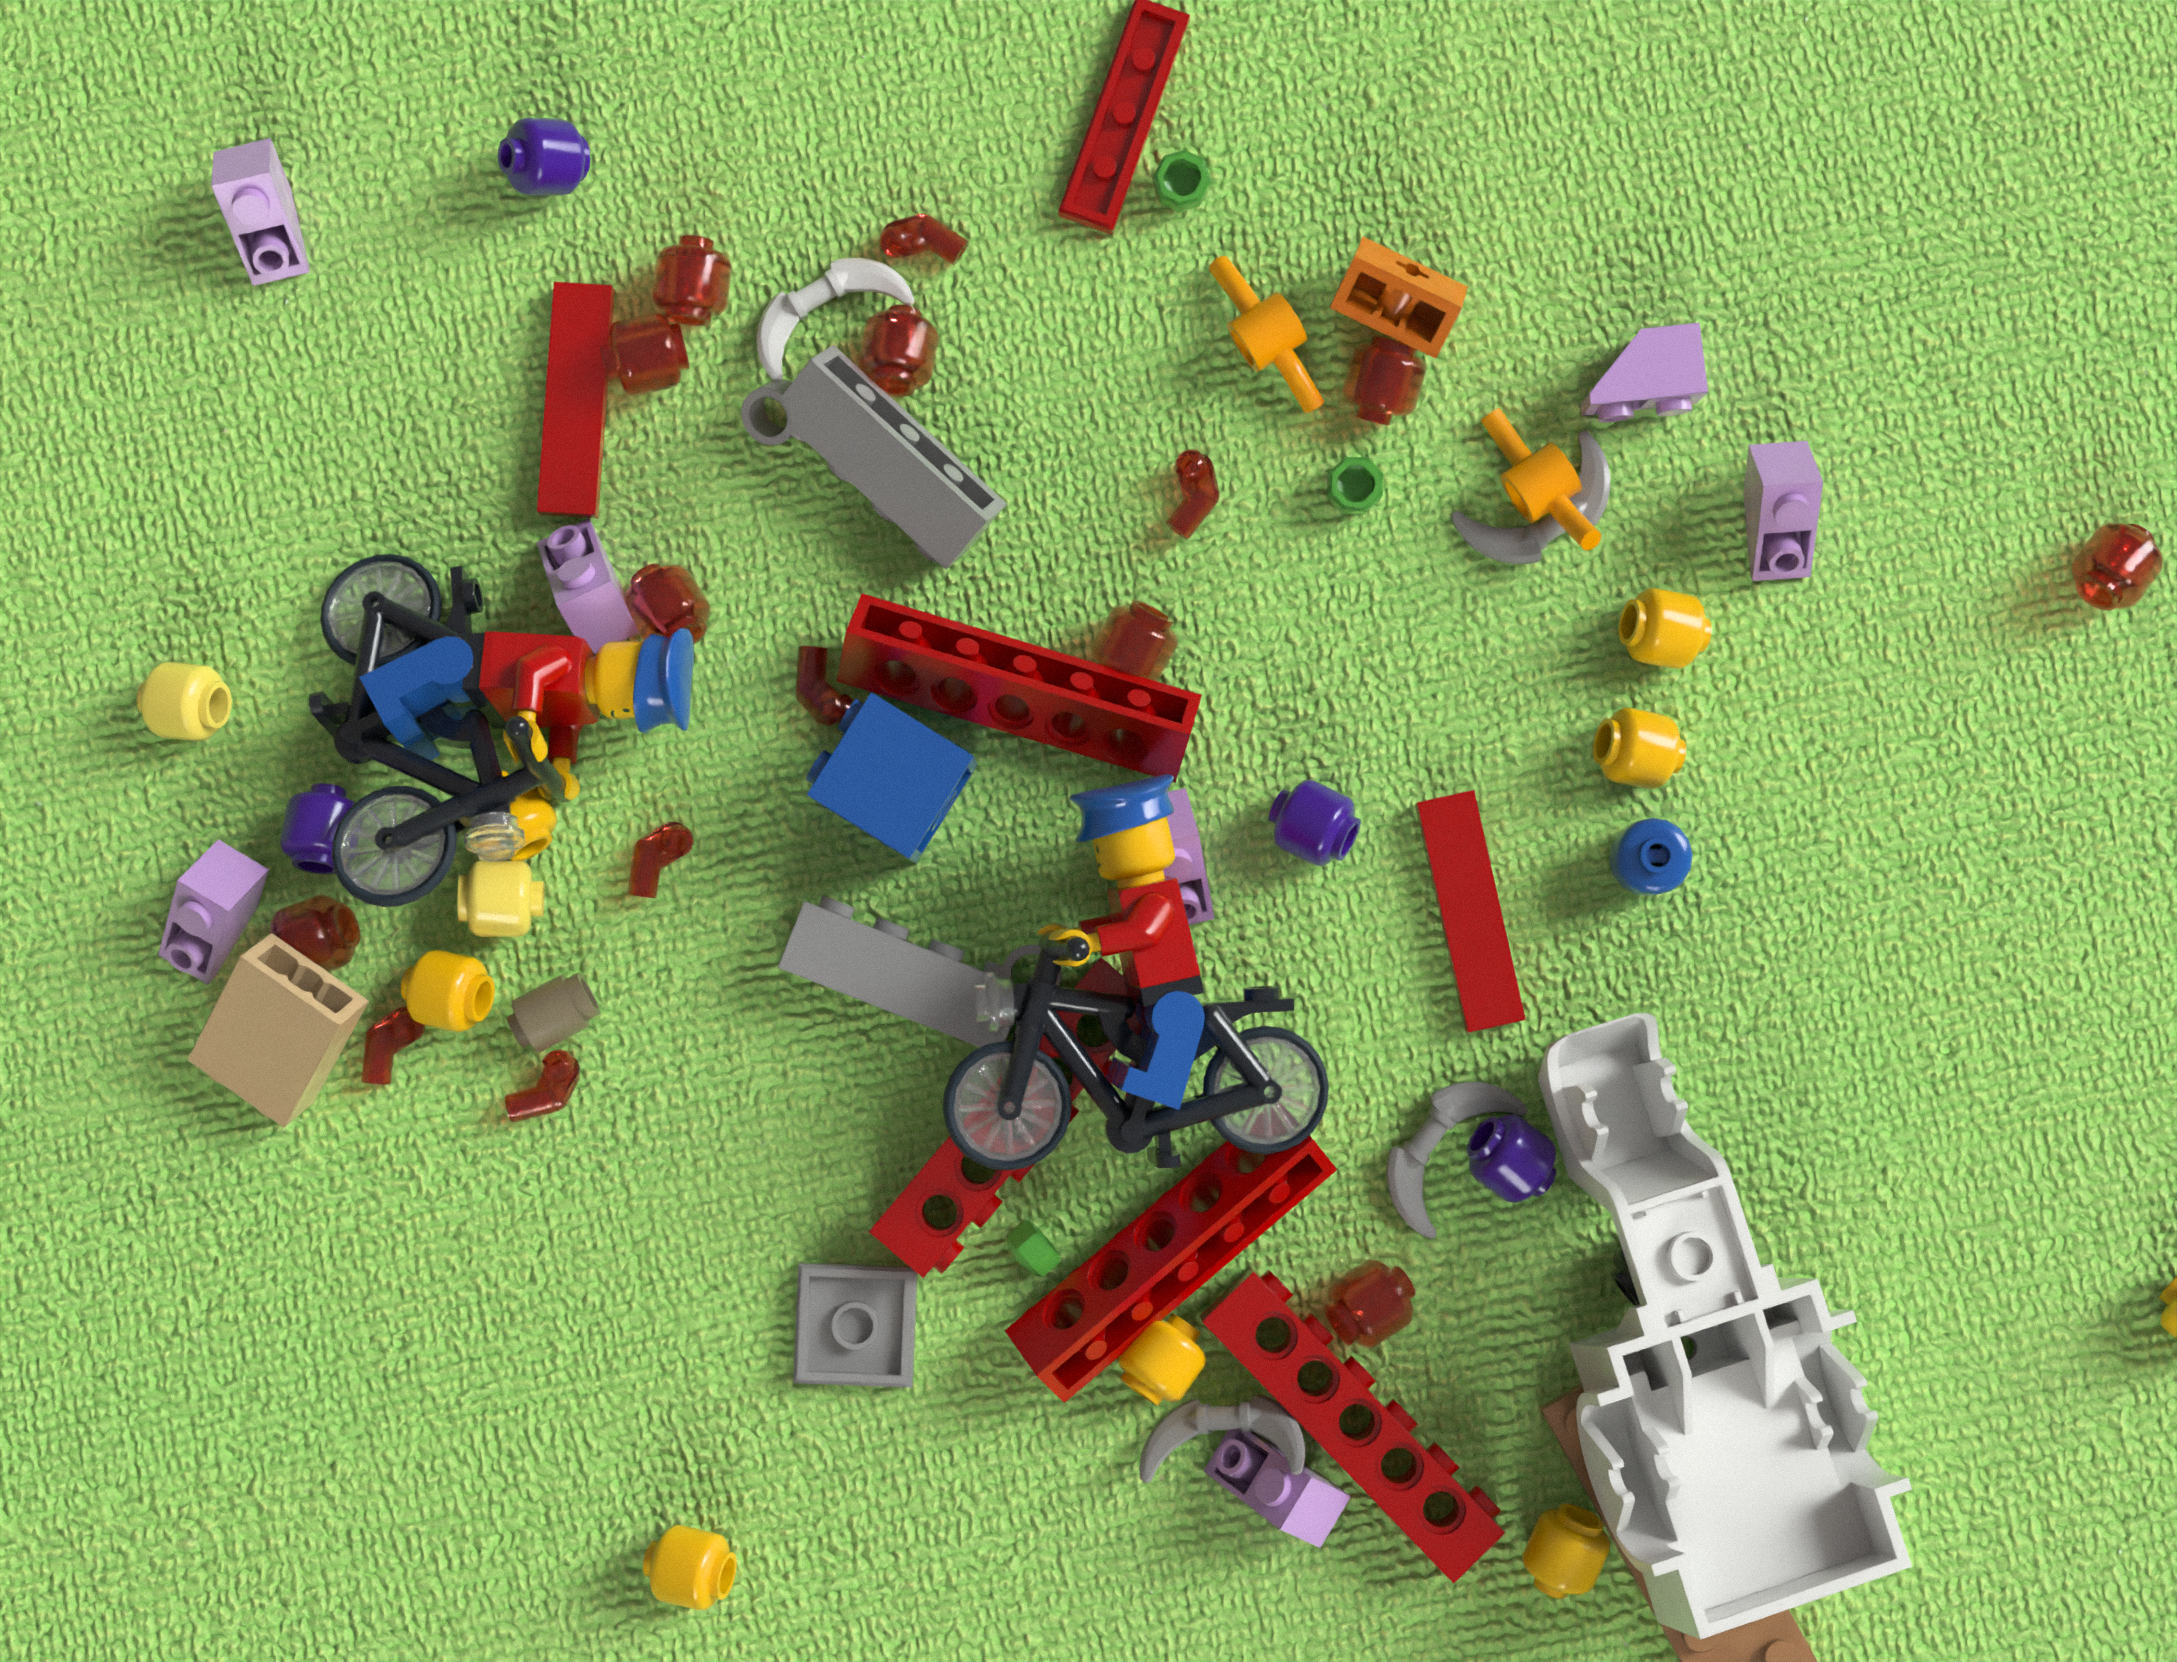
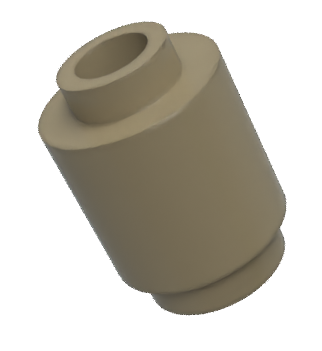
[507,972,601,1053]

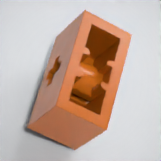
[1330,237,1468,358]

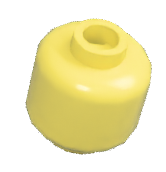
[137,662,232,741]
[457,860,545,937]

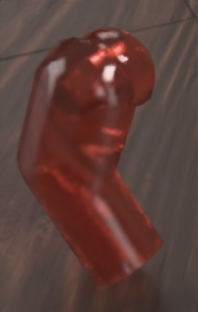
[879,213,969,266]
[1165,449,1220,540]
[505,1049,580,1123]

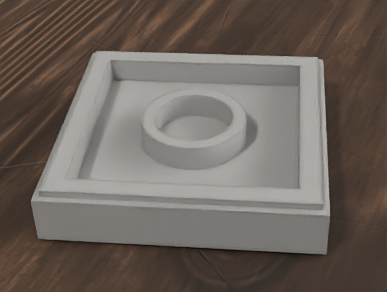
[793,1262,918,1388]

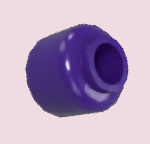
[498,118,591,196]
[1269,780,1361,866]
[280,783,363,875]
[1467,1114,1557,1203]

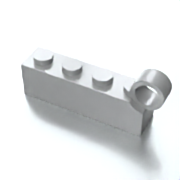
[741,345,1007,569]
[778,895,1062,1055]

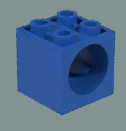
[806,692,978,864]

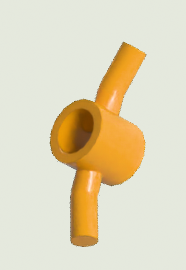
[1209,256,1325,414]
[1481,407,1601,550]

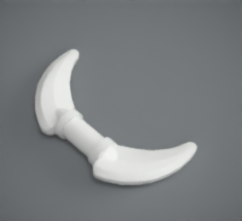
[756,258,915,381]

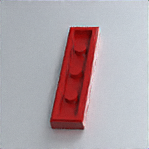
[1058,0,1190,235]
[537,282,615,519]
[1415,790,1526,1033]

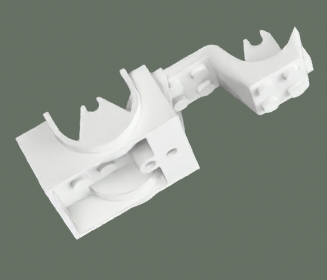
[1538,1013,1912,1640]

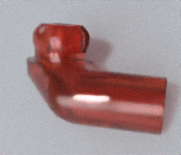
[795,646,853,727]
[627,822,694,899]
[361,1007,426,1085]

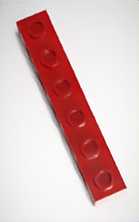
[837,593,1202,783]
[869,957,1142,1278]
[1005,1101,1337,1403]
[1200,1267,1505,1584]

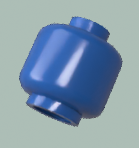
[1609,818,1693,896]

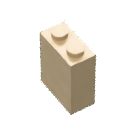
[187,933,369,1128]

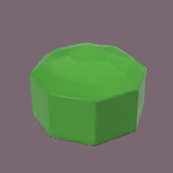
[1153,150,1211,213]
[1327,457,1383,515]
[1007,1219,1061,1277]

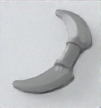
[1452,431,1610,564]
[1386,1082,1527,1239]
[1139,1395,1305,1483]

